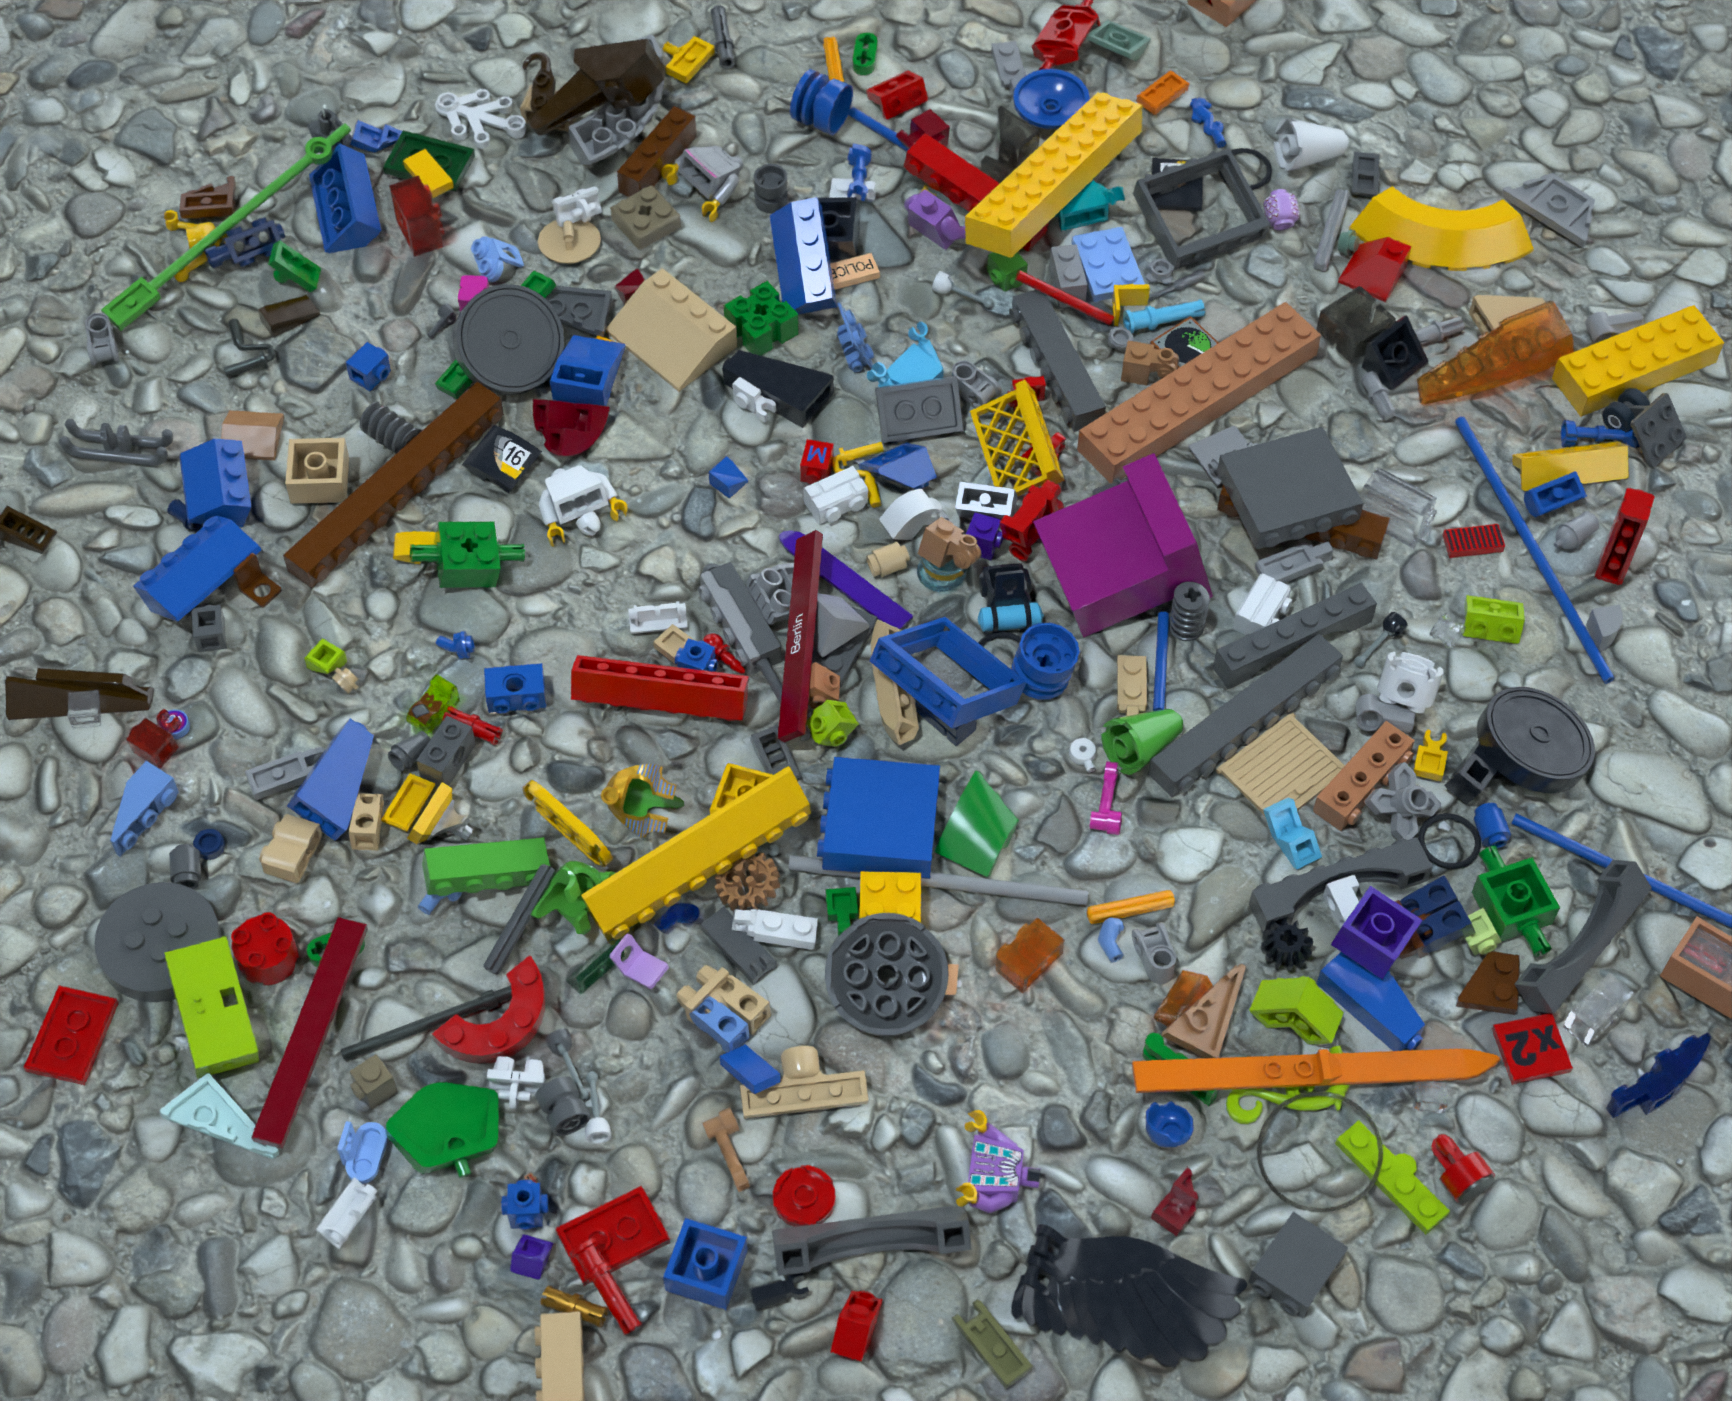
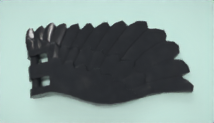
[1011,1224,1247,1368]

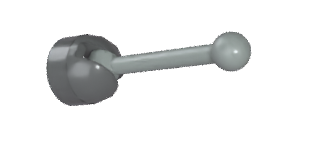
[545,1028,589,1100]

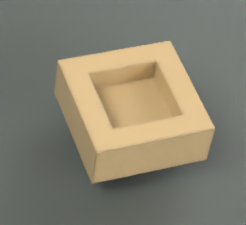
[653,624,694,664]

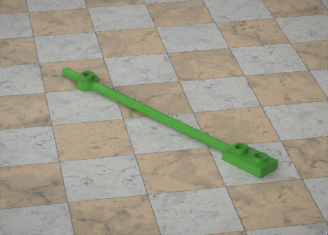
[101,123,351,331]

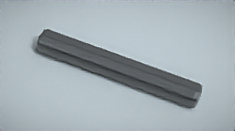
[483,864,556,974]

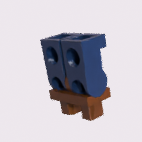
[1395,875,1476,959]

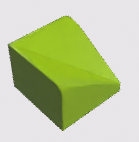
[304,638,347,674]

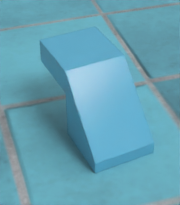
[1263,797,1322,869]

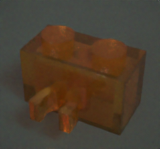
[995,918,1065,993]

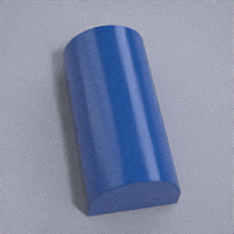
[1524,471,1587,517]

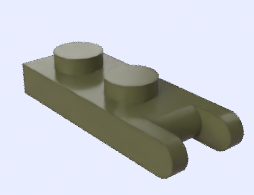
[952,1299,1032,1389]

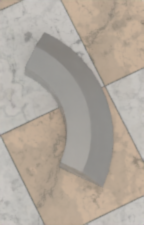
[568,34,664,165]

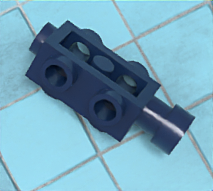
[204,217,285,269]

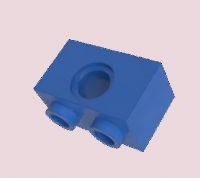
[484,663,546,714]

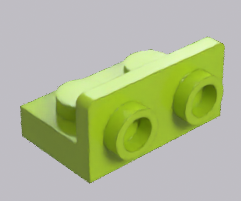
[1462,595,1525,644]

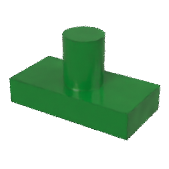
[268,240,321,292]

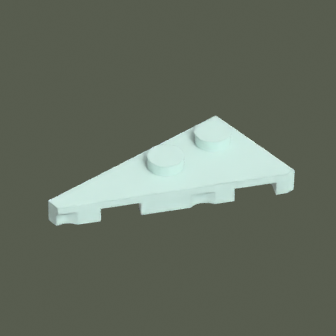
[159,1073,279,1159]

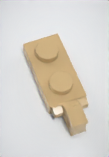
[1117,655,1147,716]

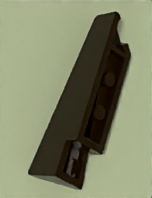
[5,668,154,720]

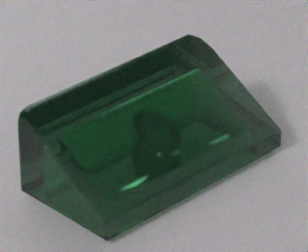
[566,939,625,994]

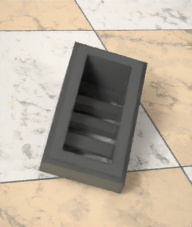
[750,725,801,780]

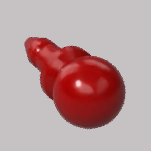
[702,633,745,674]

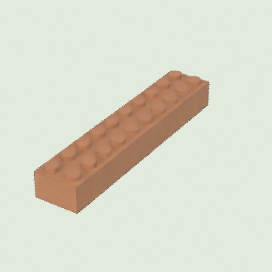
[1077,301,1321,483]

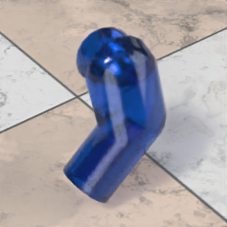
[654,903,700,933]

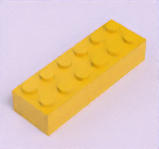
[1552,305,1724,417]

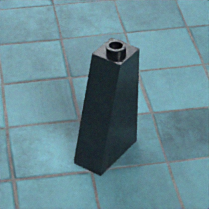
[722,350,834,428]

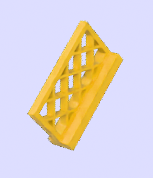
[970,380,1065,497]

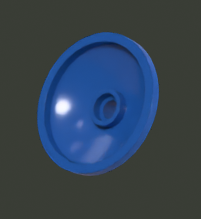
[1013,69,1090,129]

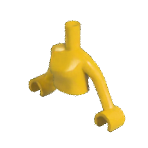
[164,210,227,282]

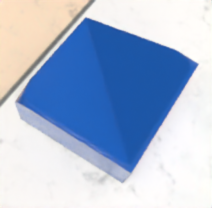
[709,456,748,499]

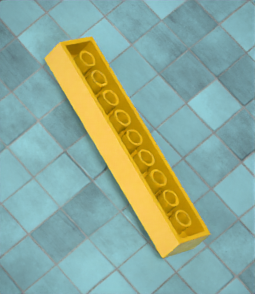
[965,92,1142,258]

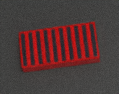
[1442,524,1505,558]

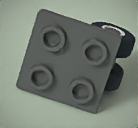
[1602,388,1687,467]

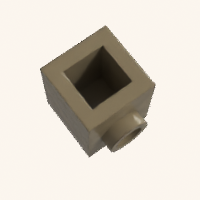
[349,1054,398,1110]

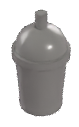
[1554,511,1599,549]

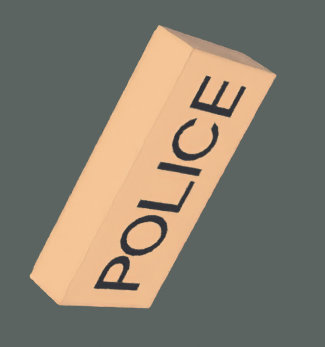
[831,253,880,290]

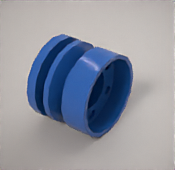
[790,69,853,135]
[1011,623,1080,700]

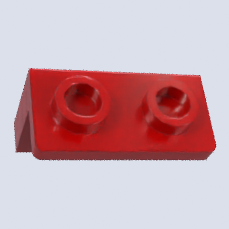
[866,70,928,120]

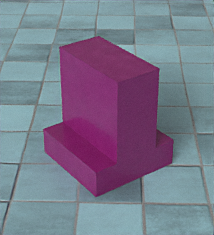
[1033,453,1213,638]

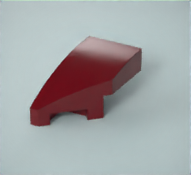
[1150,1167,1199,1237]

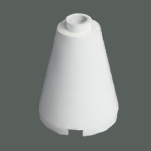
[1274,118,1349,171]

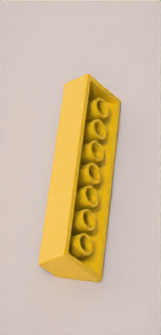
[581,766,811,942]

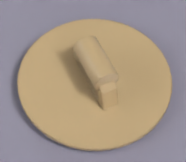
[538,220,601,264]

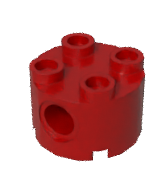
[231,912,299,986]

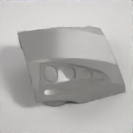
[746,563,794,625]

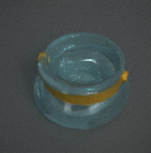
[917,557,967,592]

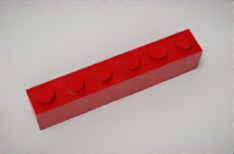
[903,133,1049,252]
[571,655,749,721]

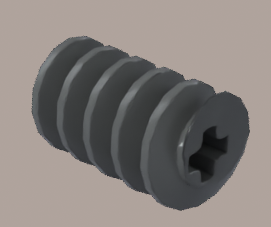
[360,402,422,454]
[1169,581,1210,641]

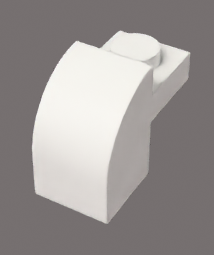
[879,489,948,540]

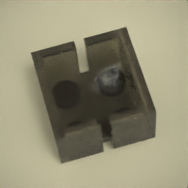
[1316,286,1396,364]

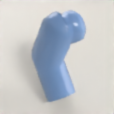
[418,892,462,915]
[1098,917,1124,963]

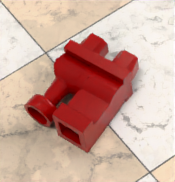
[999,480,1064,561]

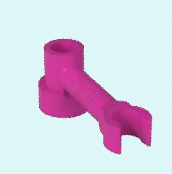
[1090,761,1122,835]

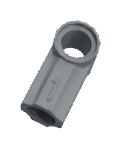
[1585,311,1643,344]
[1355,694,1415,734]

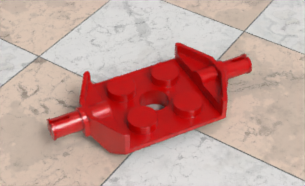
[1031,0,1101,70]

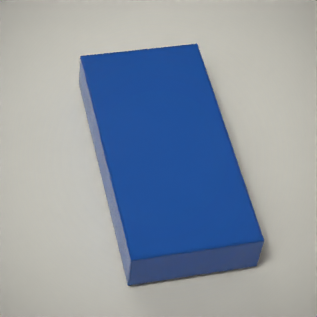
[719,1044,781,1094]

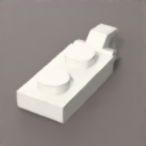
[732,909,818,950]

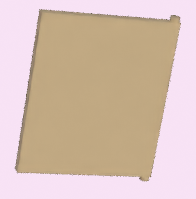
[1216,713,1345,816]

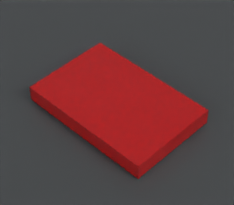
[23,985,119,1086]
[555,1185,671,1286]

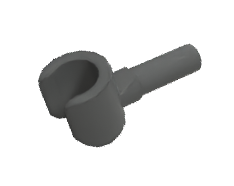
[427,304,456,339]

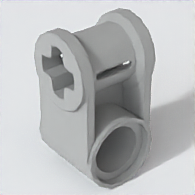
[85,313,120,366]
[951,360,1002,409]
[1132,922,1176,984]

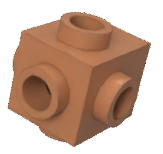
[808,662,840,709]

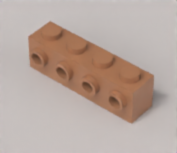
[1313,721,1415,831]

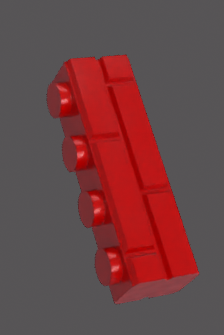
[1595,488,1655,585]

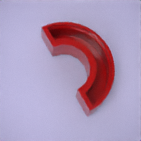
[432,955,546,1064]

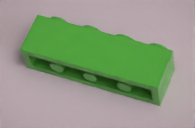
[422,838,550,896]

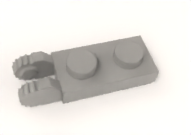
[245,747,325,800]

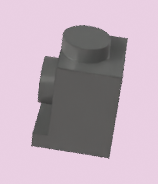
[192,605,227,653]

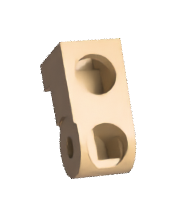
[349,793,384,850]

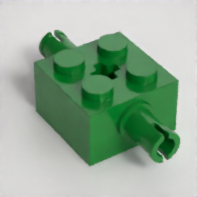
[410,521,525,588]
[1472,846,1560,957]

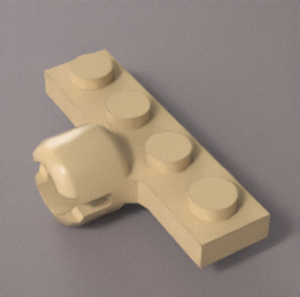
[740,1046,869,1119]

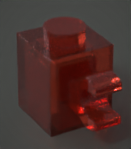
[126,709,181,769]

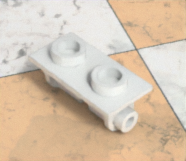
[628,601,688,634]
[316,1177,377,1249]

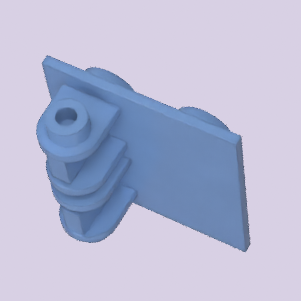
[837,302,875,372]

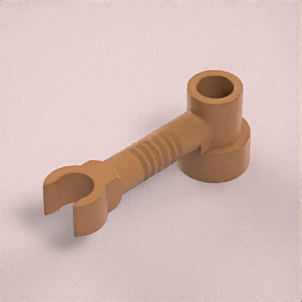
[702,1107,750,1192]

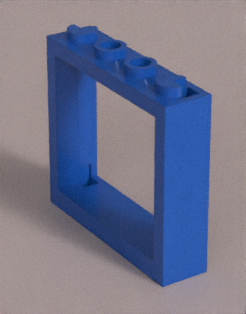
[869,617,1027,728]

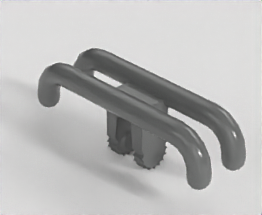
[59,419,173,466]

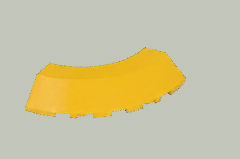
[1349,186,1534,271]

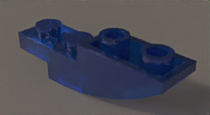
[1606,1032,1711,1118]

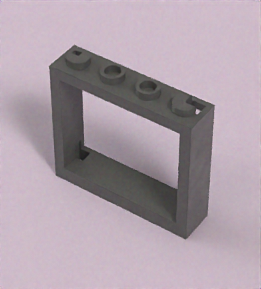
[1133,148,1271,270]

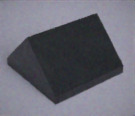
[1361,315,1429,390]

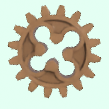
[714,852,781,911]

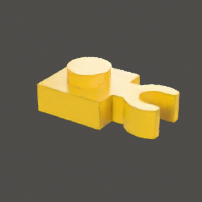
[1413,729,1448,782]

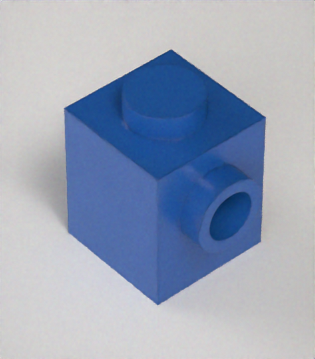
[346,342,391,392]

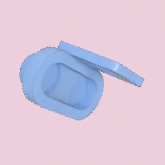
[471,236,524,282]
[337,1121,388,1184]

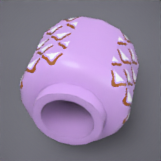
[1264,189,1299,230]

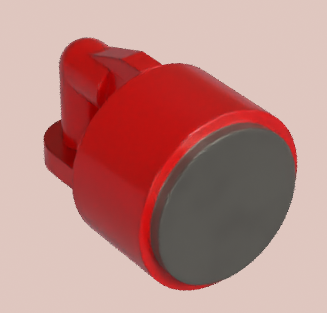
[1431,1134,1495,1203]

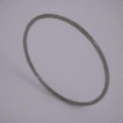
[1257,1091,1383,1213]

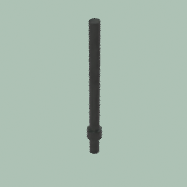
[340,986,512,1061]

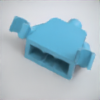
[867,322,943,387]

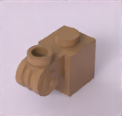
[1121,340,1179,386]
[917,517,981,569]

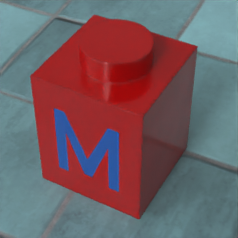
[800,439,834,484]

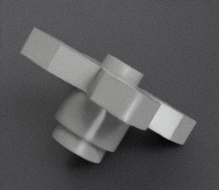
[1365,762,1441,840]

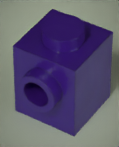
[966,512,1003,561]

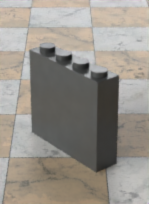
[1217,427,1364,549]

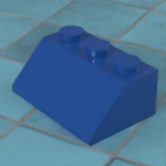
[179,438,252,527]

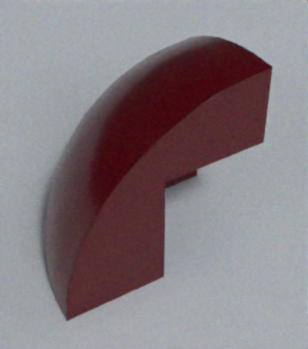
[533,399,609,456]

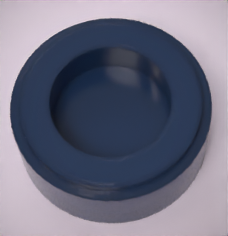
[193,829,225,860]

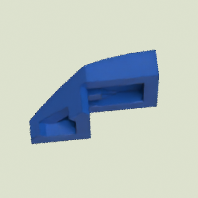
[349,120,402,153]

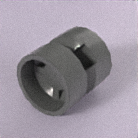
[754,164,788,214]
[535,1076,591,1136]

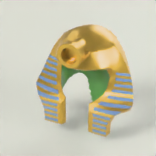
[601,764,685,838]

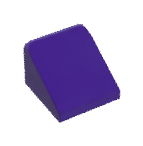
[510,1234,553,1280]

